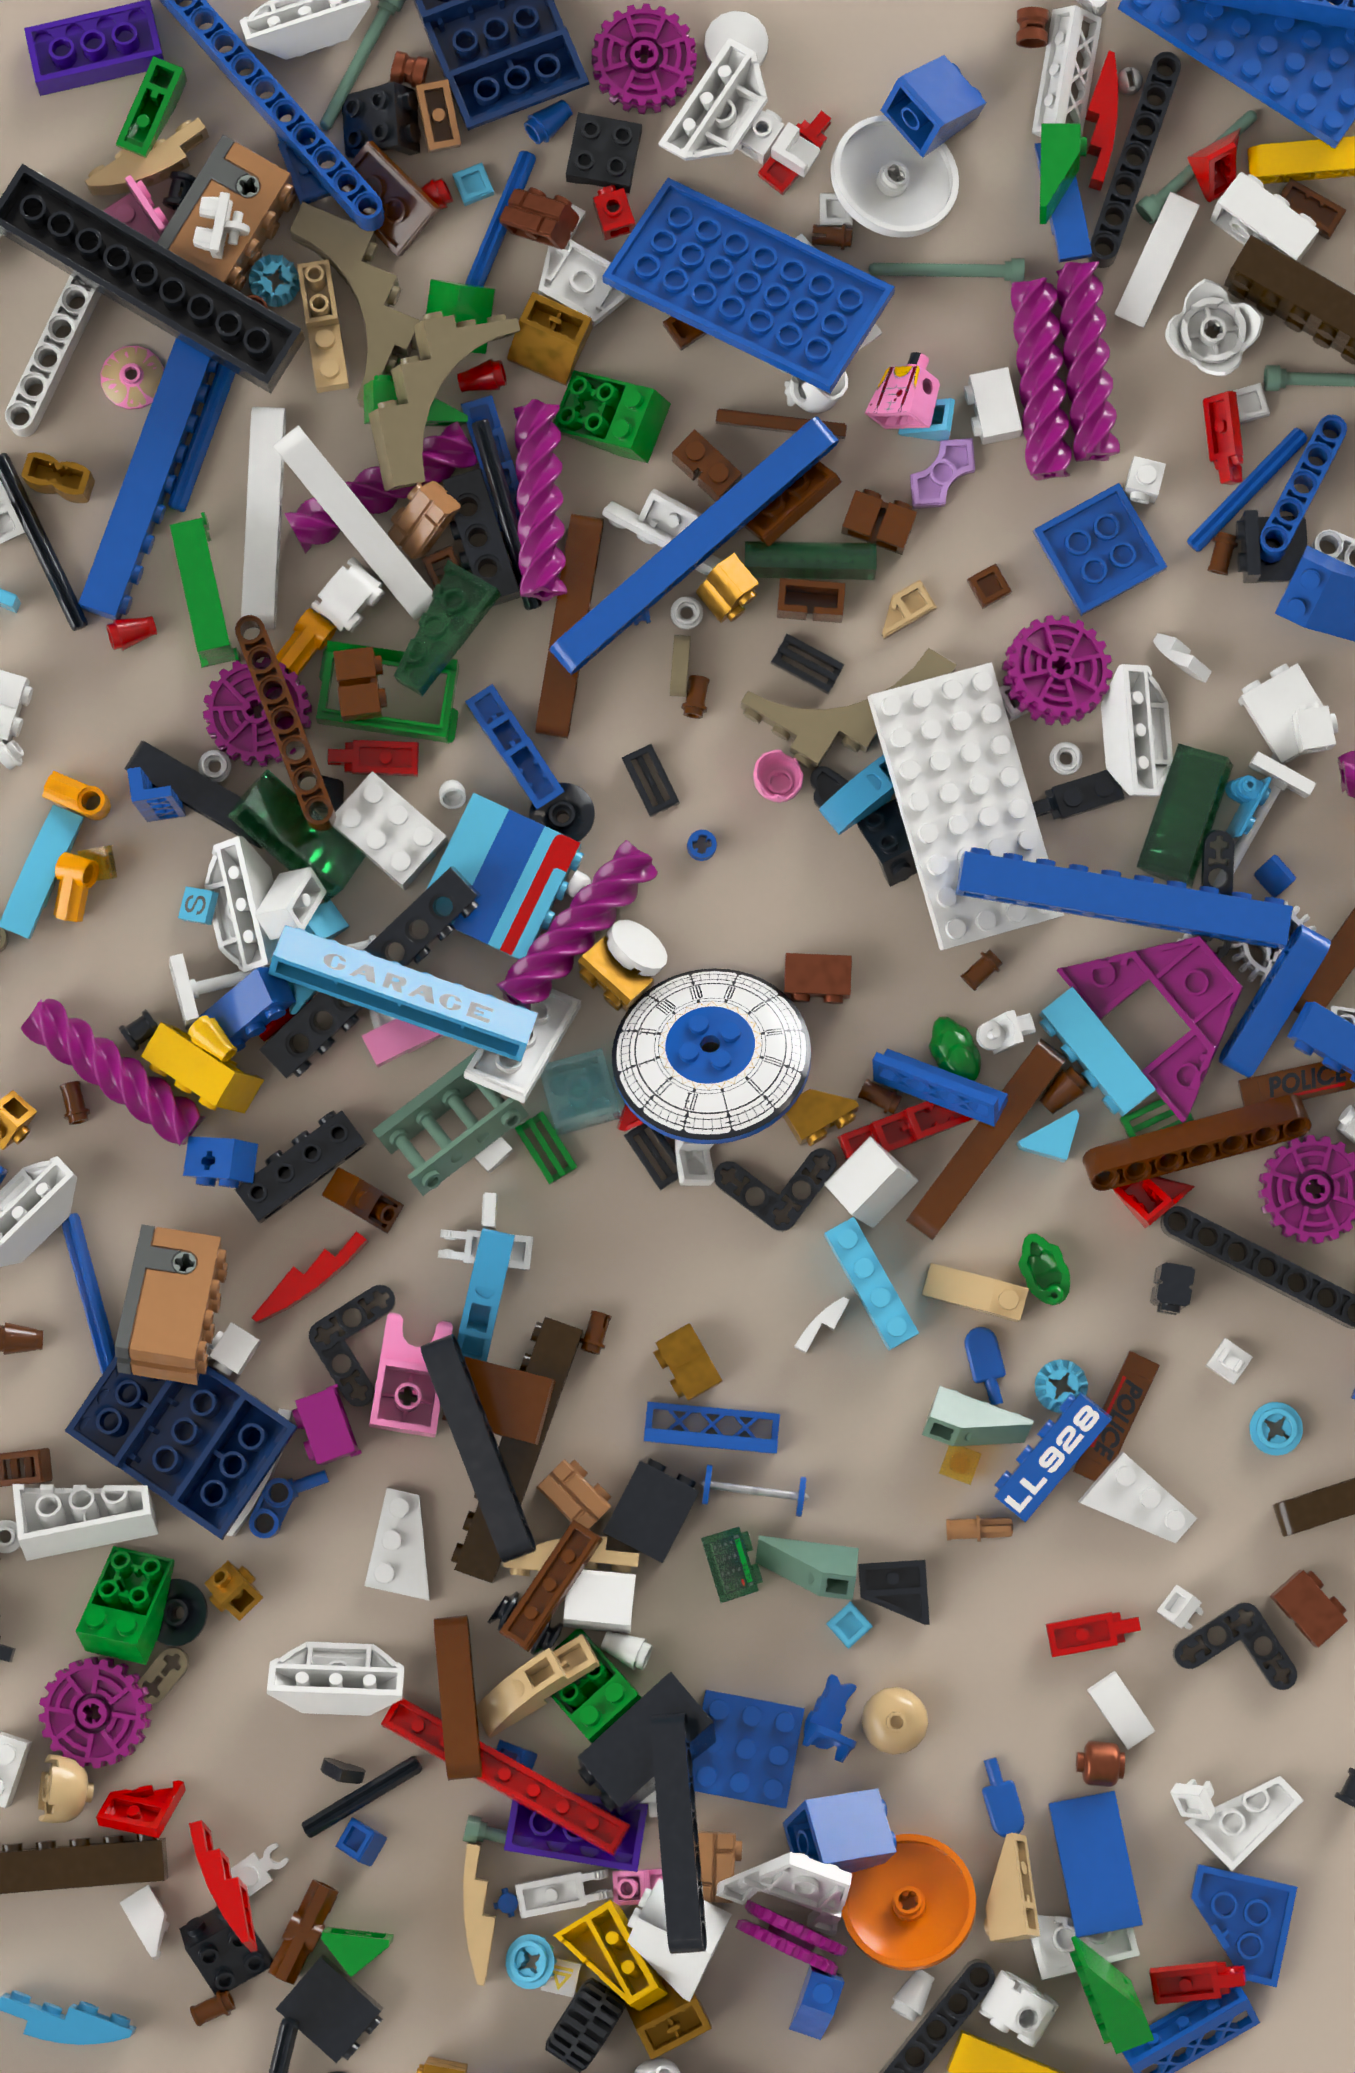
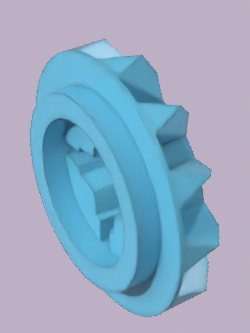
[249,254,300,307]
[1035,1359,1088,1413]
[1249,1402,1303,1456]
[506,1934,558,1989]

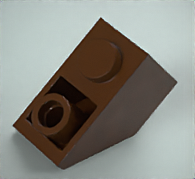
[322,1167,404,1234]

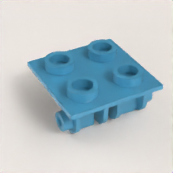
[1225,775,1272,838]

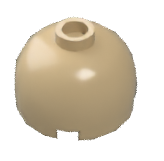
[861,1687,929,1755]
[38,1754,94,1823]

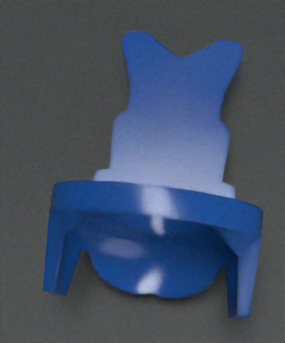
[802,1674,857,1763]

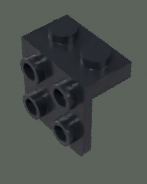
[342,81,421,159]
[1236,510,1307,583]
[857,798,918,887]
[179,1906,273,1995]

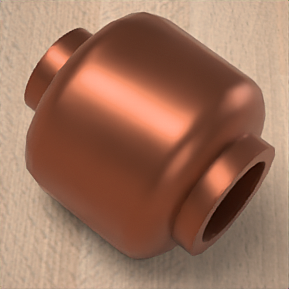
[1076,1741,1125,1787]

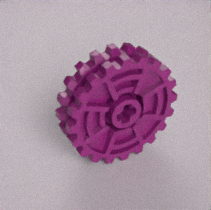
[592,3,697,115]
[1002,615,1113,726]
[203,657,312,767]
[1257,1135,1355,1244]
[38,1657,152,1769]
[735,1900,848,1976]

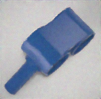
[249,1470,329,1538]

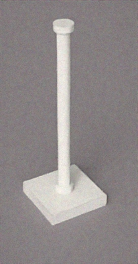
[1177,751,1317,941]
[169,935,376,1030]

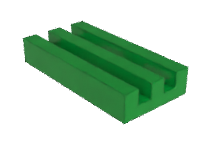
[1119,1099,1194,1138]
[515,1111,578,1185]

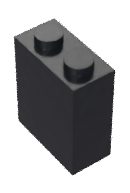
[603,1458,700,1563]
[276,1954,383,2063]

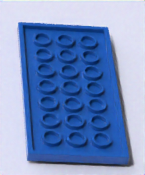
[1118,0,1355,149]
[602,178,895,394]

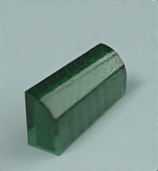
[744,541,877,580]
[1137,743,1233,888]
[228,769,366,903]

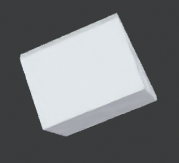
[825,1136,919,1228]
[563,1569,636,1634]

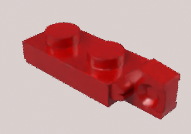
[758,110,832,195]
[1203,391,1244,485]
[327,740,419,777]
[1045,1612,1141,1657]
[1149,1961,1246,2005]

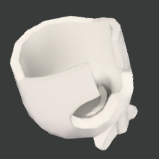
[784,371,848,413]

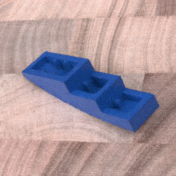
[1034,143,1092,263]
[460,395,520,532]
[465,684,565,810]

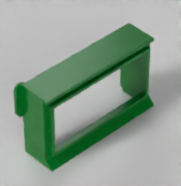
[170,512,241,668]
[316,640,459,744]

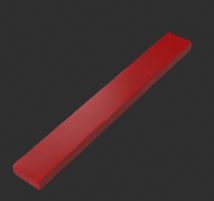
[381,1698,631,1856]

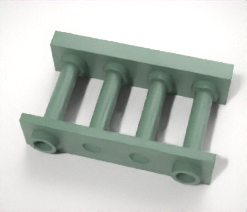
[372,1049,529,1196]

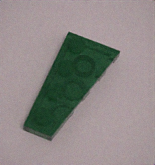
[394,560,501,696]

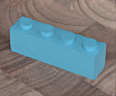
[1039,986,1156,1117]
[824,1217,919,1351]

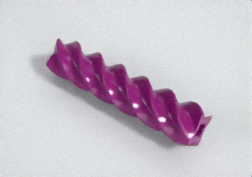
[1056,262,1120,462]
[1010,278,1072,481]
[513,399,567,602]
[284,421,478,554]
[496,840,658,1010]
[21,998,206,1146]

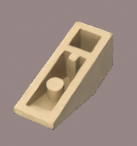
[922,1263,1029,1322]
[984,1833,1040,1943]

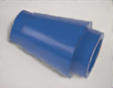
[524,99,573,144]

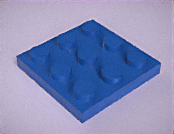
[1033,483,1167,616]
[692,1690,805,1809]

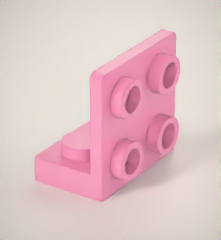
[104,175,169,243]

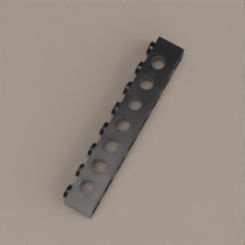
[259,866,481,1078]

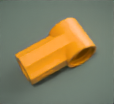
[276,608,337,676]
[42,771,111,821]
[53,852,99,922]

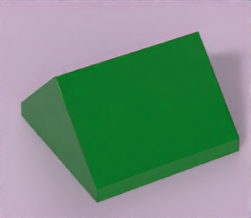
[426,279,495,354]
[321,1927,394,1977]

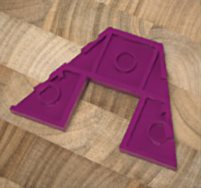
[1056,936,1244,1123]

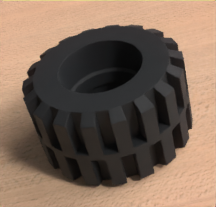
[545,1977,626,2073]

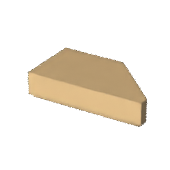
[882,580,937,639]

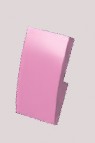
[612,1869,663,1905]

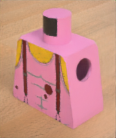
[865,352,940,429]

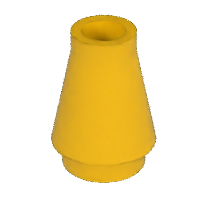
[188,1015,237,1063]

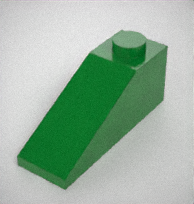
[116,56,187,158]
[1040,123,1087,224]
[363,375,468,427]

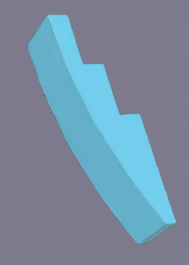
[0,805,85,939]

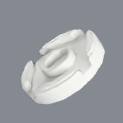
[704,11,769,66]
[606,920,667,976]

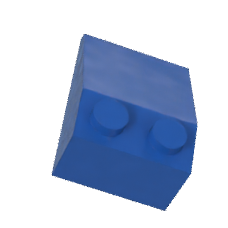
[1275,545,1355,642]

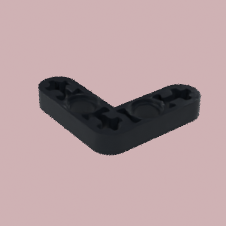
[714,1148,836,1232]
[309,1285,396,1407]
[1173,1603,1297,1690]

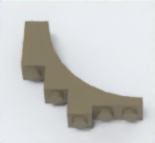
[290,202,420,408]
[368,311,520,491]
[741,648,957,769]

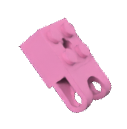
[369,1312,453,1438]

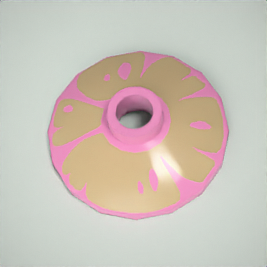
[100,346,164,410]

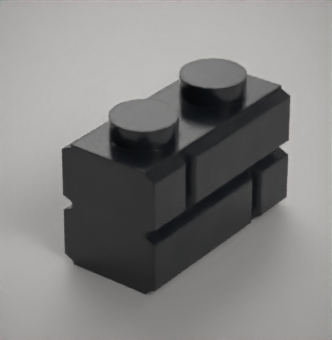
[1150,1262,1195,1315]

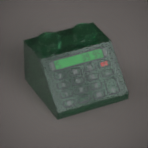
[701,1527,763,1603]

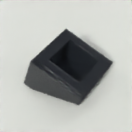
[316,775,344,813]

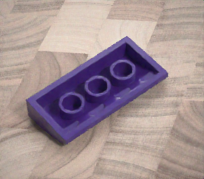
[24,0,165,96]
[504,1792,648,1872]

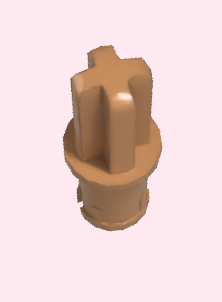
[946,1515,1013,1542]

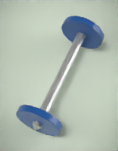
[698,1464,810,1517]

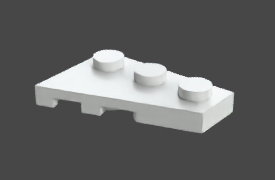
[1078,1452,1197,1544]
[364,1488,430,1601]
[1184,1776,1304,1871]
[1030,1915,1140,1981]

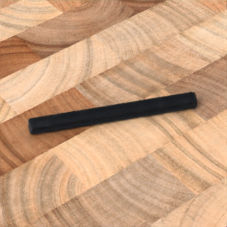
[472,419,542,610]
[0,453,88,631]

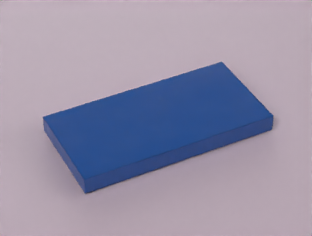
[1048,1791,1143,1938]

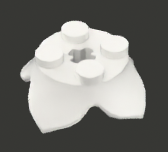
[1165,279,1264,376]

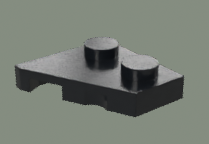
[858,1560,930,1625]

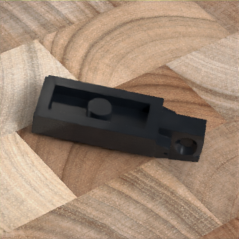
[1032,770,1125,820]

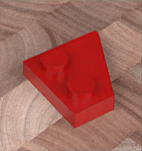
[96,1780,186,1838]

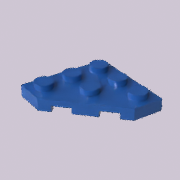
[1190,1864,1298,1987]

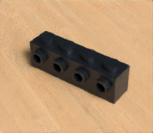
[234,1110,367,1223]

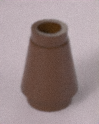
[1039,1066,1089,1114]
[0,1322,43,1355]

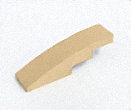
[463,1843,497,1986]

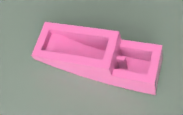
[362,1019,444,1068]

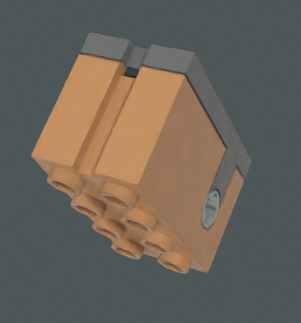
[157,135,297,292]
[114,1224,228,1385]

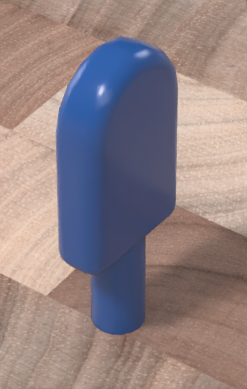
[964,1327,1006,1406]
[982,1757,1025,1838]

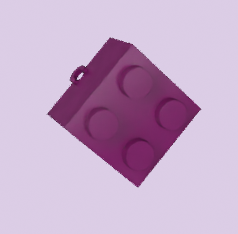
[292,1384,362,1465]

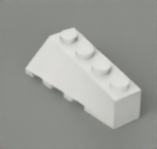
[12,1484,158,1561]

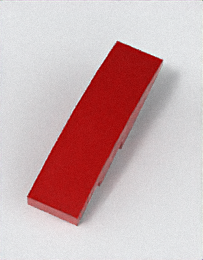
[1085,51,1118,191]
[837,1101,973,1160]
[251,1231,369,1324]
[189,1820,258,1952]

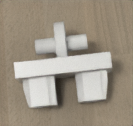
[193,192,250,259]
[976,1010,1036,1055]

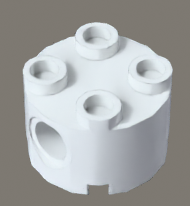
[311,557,385,632]
[979,1970,1060,2047]

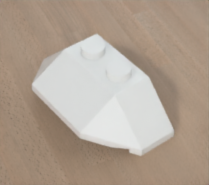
[239,0,371,60]
[658,38,768,161]
[1101,664,1174,797]
[204,836,279,973]
[0,1156,77,1267]
[267,1642,405,1716]

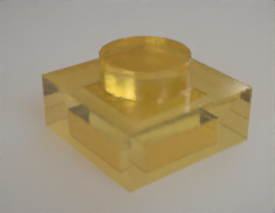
[77,845,117,881]
[938,1445,982,1485]

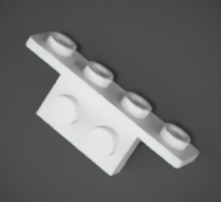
[602,488,723,575]

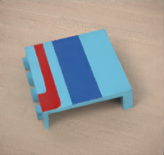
[426,792,584,960]

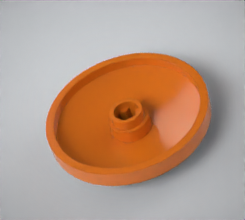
[842,1834,977,1971]

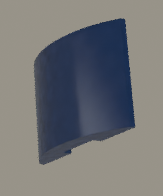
[413,0,590,131]
[65,1355,298,1540]

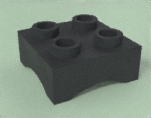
[566,112,642,194]

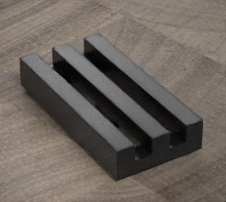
[771,634,844,695]
[622,744,680,818]
[624,1123,679,1191]

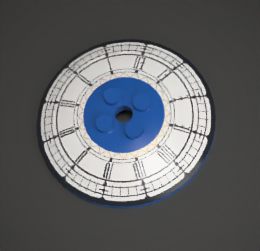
[612,968,811,1144]

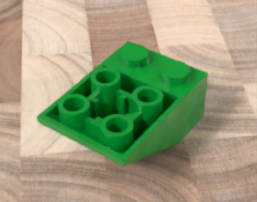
[553,370,671,463]
[75,1546,175,1665]
[551,1629,642,1743]
[1069,1936,1154,2054]

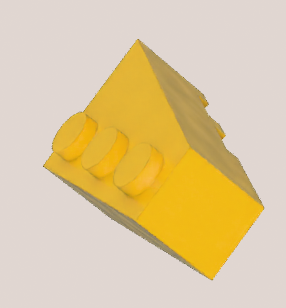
[141,1022,264,1114]
[553,1900,668,2011]

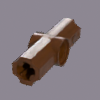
[268,1879,339,1985]

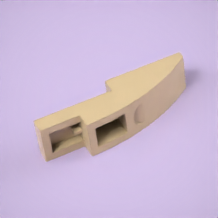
[85,117,209,195]
[297,259,350,393]
[503,1536,640,1576]
[476,1634,600,1738]

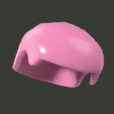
[753,749,804,803]

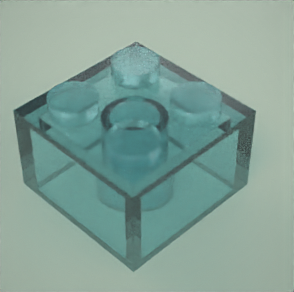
[540,1048,620,1136]

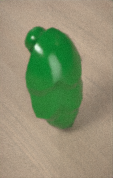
[928,1017,981,1081]
[1018,1233,1070,1305]

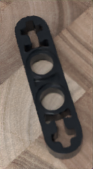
[1201,829,1234,958]

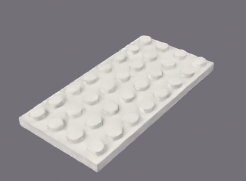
[867,662,1064,951]

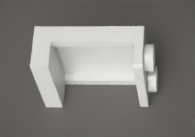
[1238,663,1336,765]

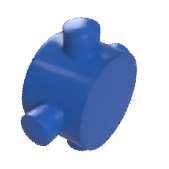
[493,1888,518,1918]

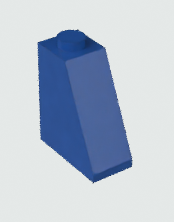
[789,1965,845,2040]

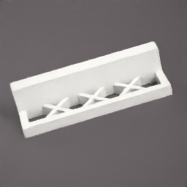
[1032,5,1102,137]

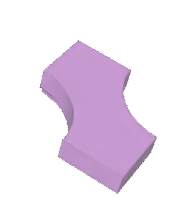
[910,438,975,509]

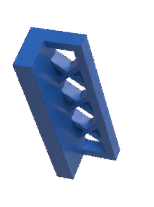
[127,767,186,822]
[872,1049,1008,1127]
[644,1401,780,1454]
[1122,1986,1260,2073]

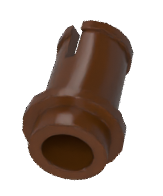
[812,224,853,250]
[1207,532,1238,575]
[681,675,710,719]
[960,949,1003,991]
[858,1078,902,1114]
[60,1081,90,1125]
[579,1310,612,1355]
[190,1990,236,2026]

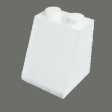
[627,1878,732,2002]

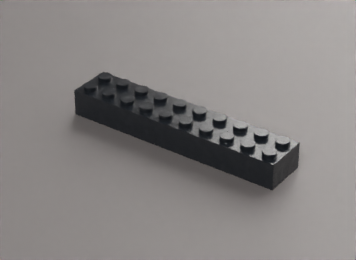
[0,164,305,394]

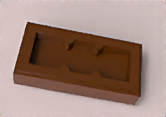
[1280,178,1346,240]

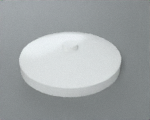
[831,115,959,238]

